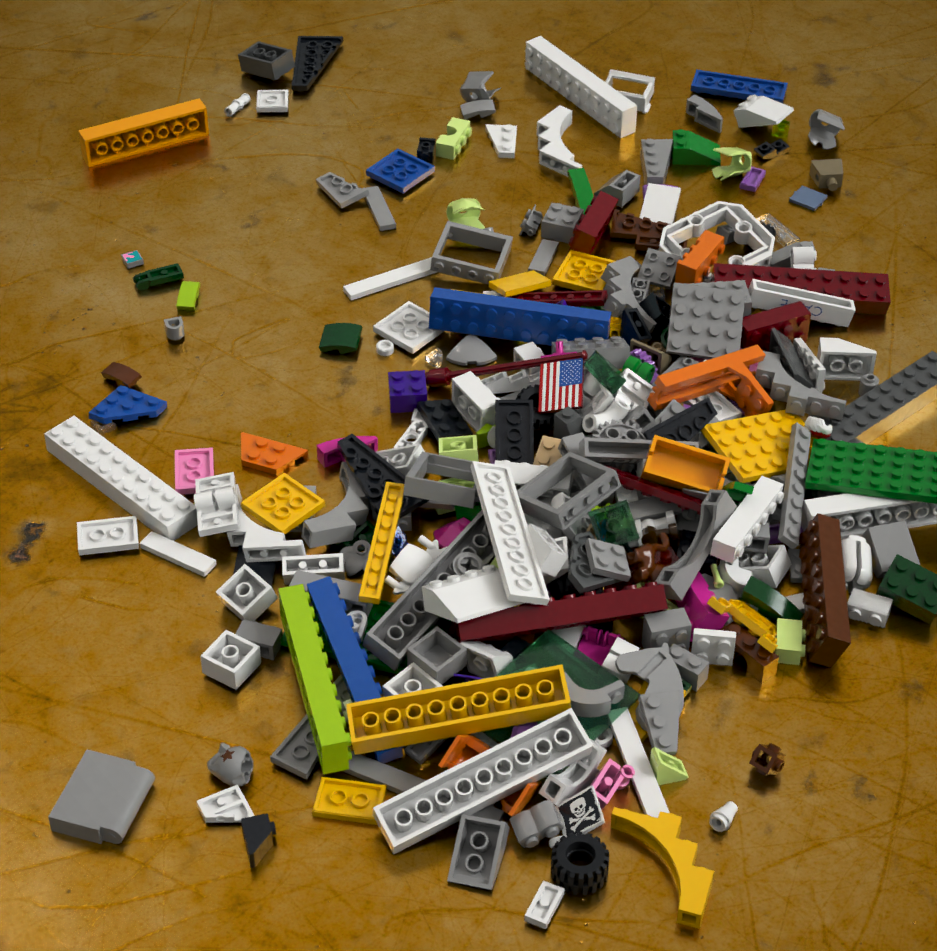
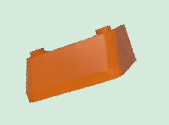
[438,734,542,816]

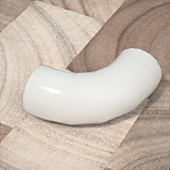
[582,398,631,433]

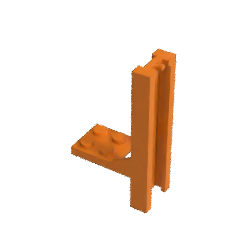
[647,344,774,417]

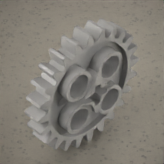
[592,419,646,473]

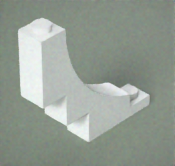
[537,105,582,177]
[227,484,306,562]

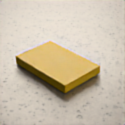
[488,270,551,297]
[312,777,387,825]

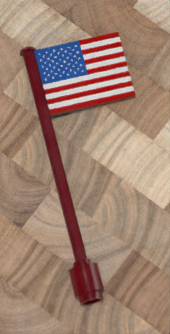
[425,350,588,414]

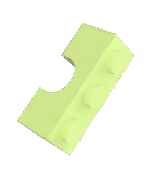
[436,117,472,160]

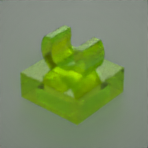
[772,119,790,138]

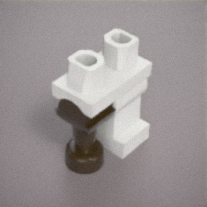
[625,510,679,548]

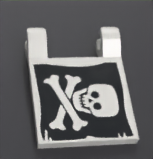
[549,785,605,848]

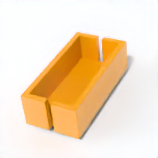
[641,435,731,493]

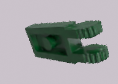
[133,263,184,291]

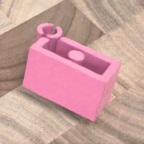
[590,759,635,810]

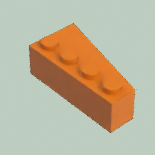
[675,230,726,284]

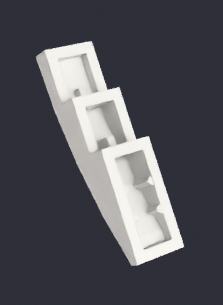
[481,370,540,394]

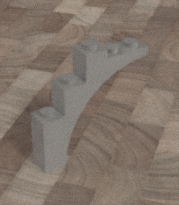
[601,256,657,334]
[755,351,846,421]
[301,462,372,548]

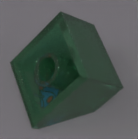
[588,500,640,546]

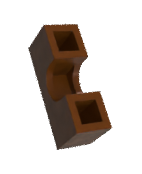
[720,621,779,683]

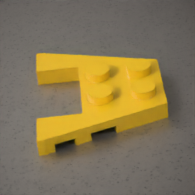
[707,596,778,653]

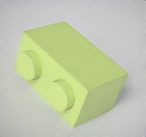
[775,618,806,665]

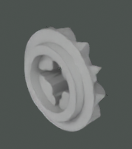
[452,552,484,576]

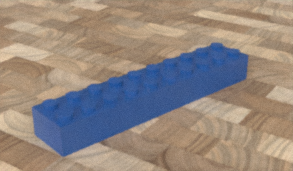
[429,287,612,346]

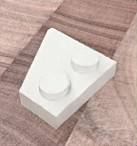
[196,784,255,823]

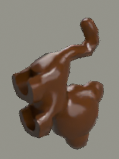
[626,532,670,584]

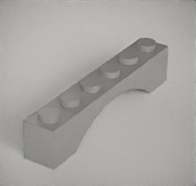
[655,489,737,601]

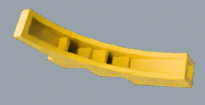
[611,807,714,929]

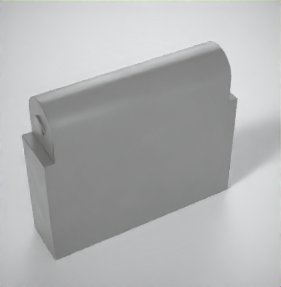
[48,749,155,844]

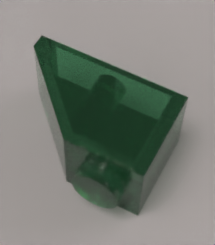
[583,351,626,394]

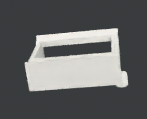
[605,69,655,113]

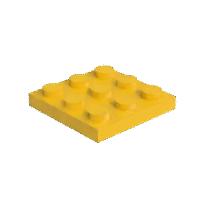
[552,250,615,291]
[241,473,325,534]

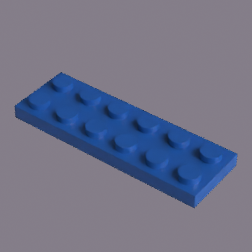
[691,70,788,104]

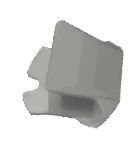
[460,71,501,103]
[808,109,845,149]

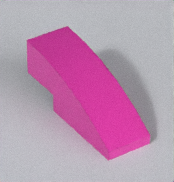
[317,436,378,468]

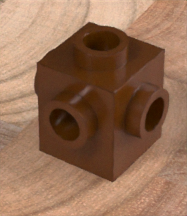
[749,743,786,776]

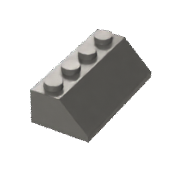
[768,328,815,388]

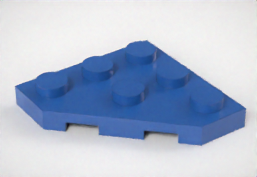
[89,385,167,424]

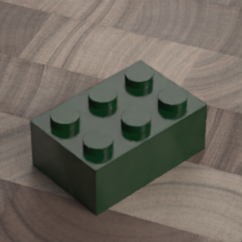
[876,554,937,625]

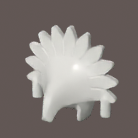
[384,535,447,595]

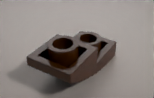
[101,362,142,388]

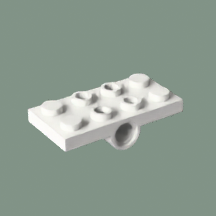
[575,362,614,419]
[605,368,655,413]
[194,472,239,537]

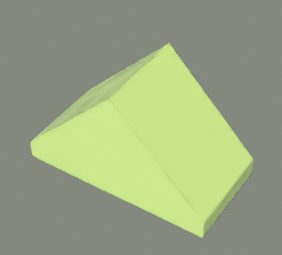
[650,747,689,785]

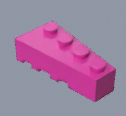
[675,572,730,642]

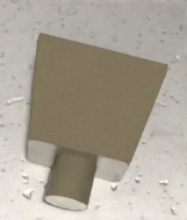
[809,159,843,191]

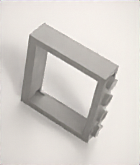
[430,221,513,285]
[403,451,480,508]
[517,451,621,531]

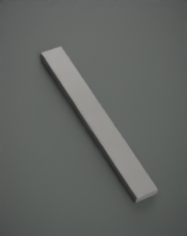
[342,751,504,821]

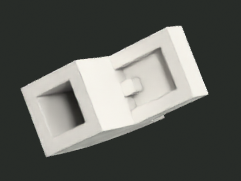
[718,557,753,597]

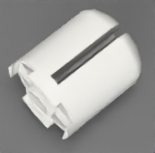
[841,535,873,593]

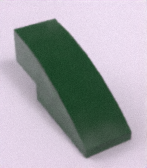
[740,576,803,622]

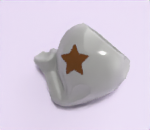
[207,743,253,787]

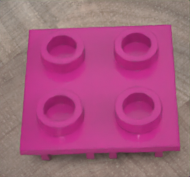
[574,626,624,667]

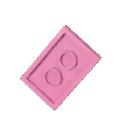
[175,448,214,495]

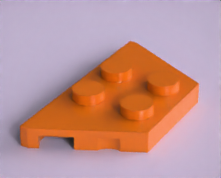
[241,432,308,475]

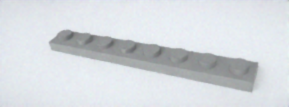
[778,422,811,549]

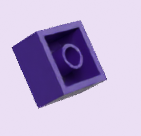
[388,370,427,413]

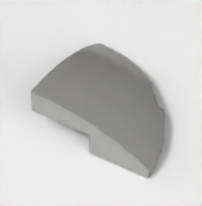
[446,334,497,366]

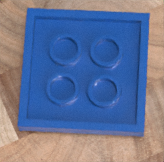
[366,148,435,193]

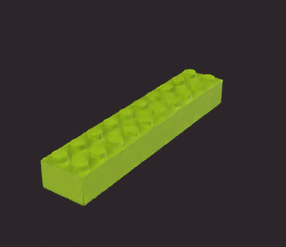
[278,584,352,775]

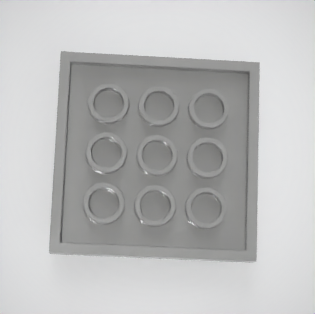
[666,282,746,359]

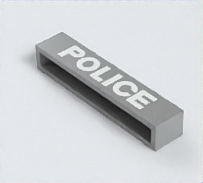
[579,437,699,464]

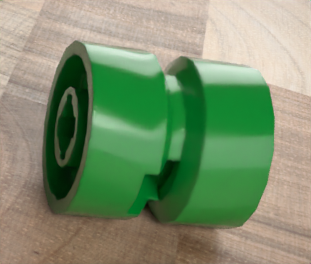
[621,355,655,383]

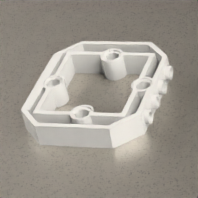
[659,201,775,283]

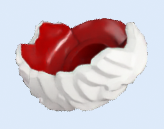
[804,416,832,439]

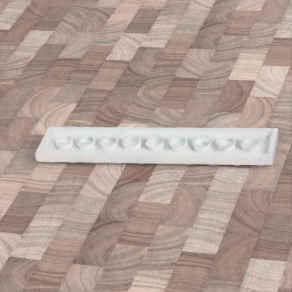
[470,461,550,606]

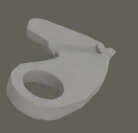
[615,643,684,731]

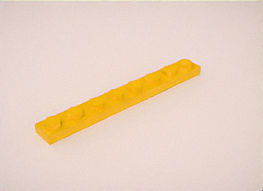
[359,482,404,604]

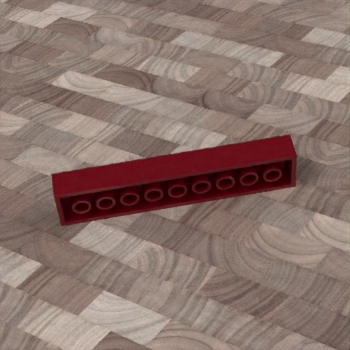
[711,263,891,315]
[454,582,668,643]

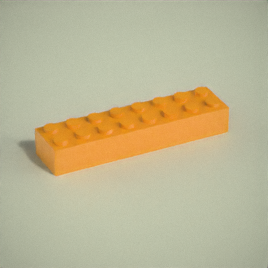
[78,98,209,167]

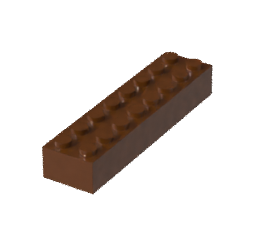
[799,513,851,668]

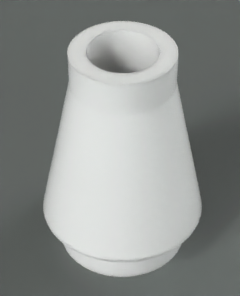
[709,801,738,832]

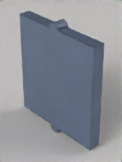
[789,186,828,211]

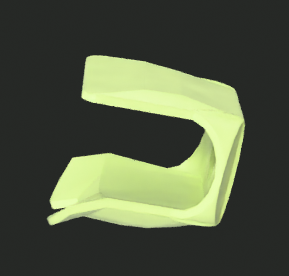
[712,147,752,180]
[446,198,485,229]

